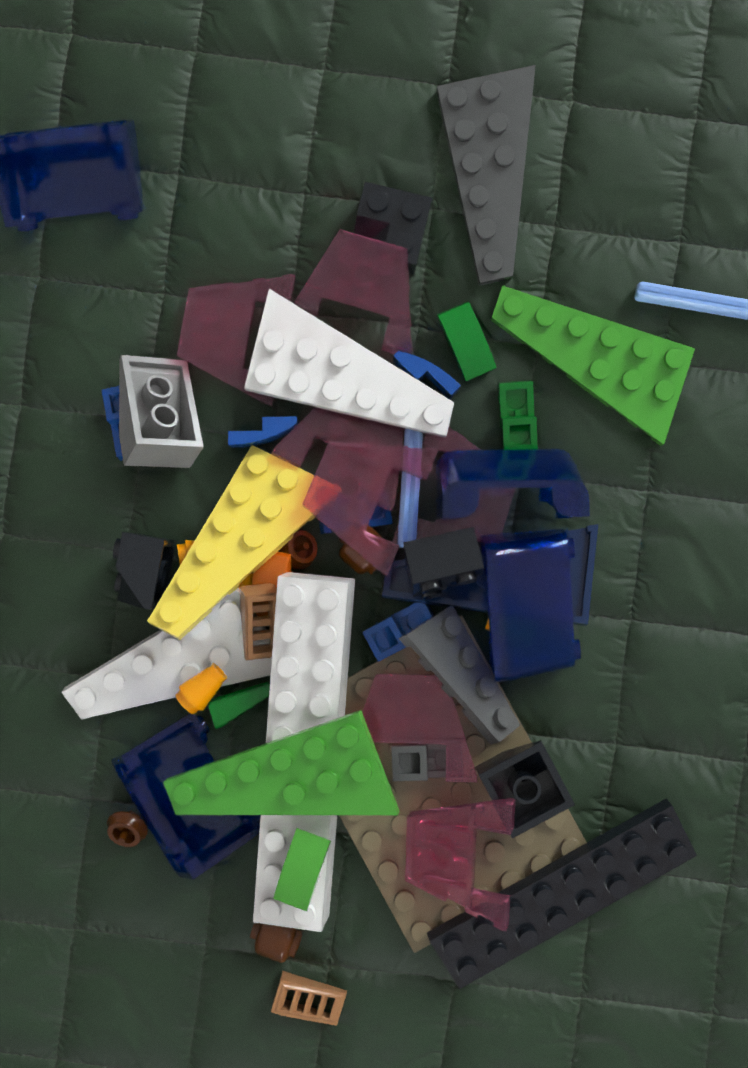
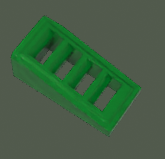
[208,681,270,729]

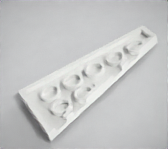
[244,289,454,438]
[62,588,272,719]

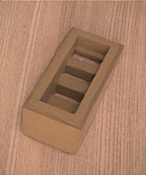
[240,583,277,661]
[271,971,347,1026]

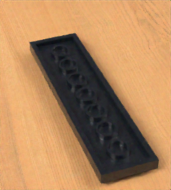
[427,798,697,989]

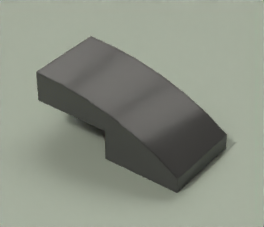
[391,740,464,781]

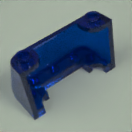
[0,120,144,231]
[436,449,590,520]
[481,529,581,682]
[111,713,261,880]

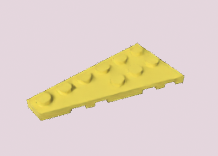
[147,445,342,640]

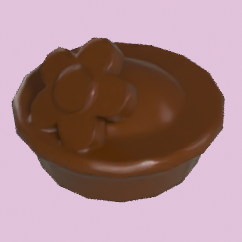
[279,529,318,570]
[107,810,148,847]

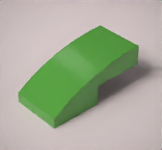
[273,828,331,911]

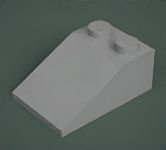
[119,355,204,468]

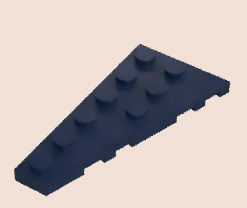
[382,524,598,626]

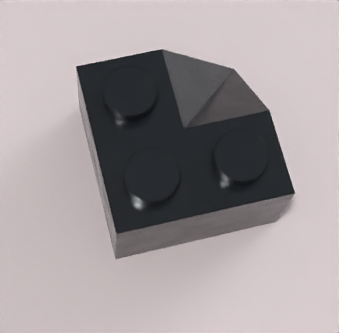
[349,182,432,275]
[403,526,484,600]
[113,532,177,610]
[475,740,575,838]

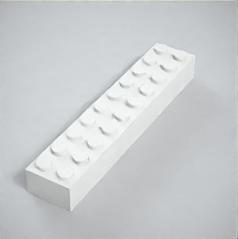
[253,572,355,932]

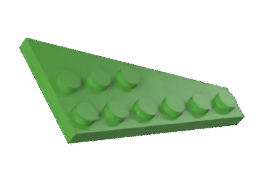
[491,286,695,446]
[163,710,400,815]

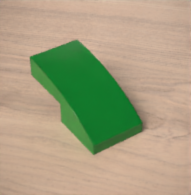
[437,301,497,381]
[498,380,538,453]

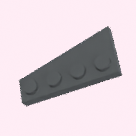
[398,605,520,745]

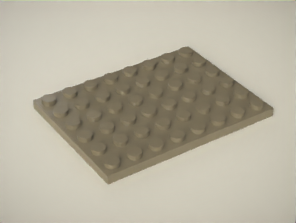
[339,615,587,953]

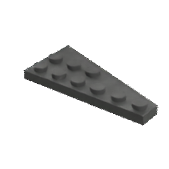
[436,65,536,286]

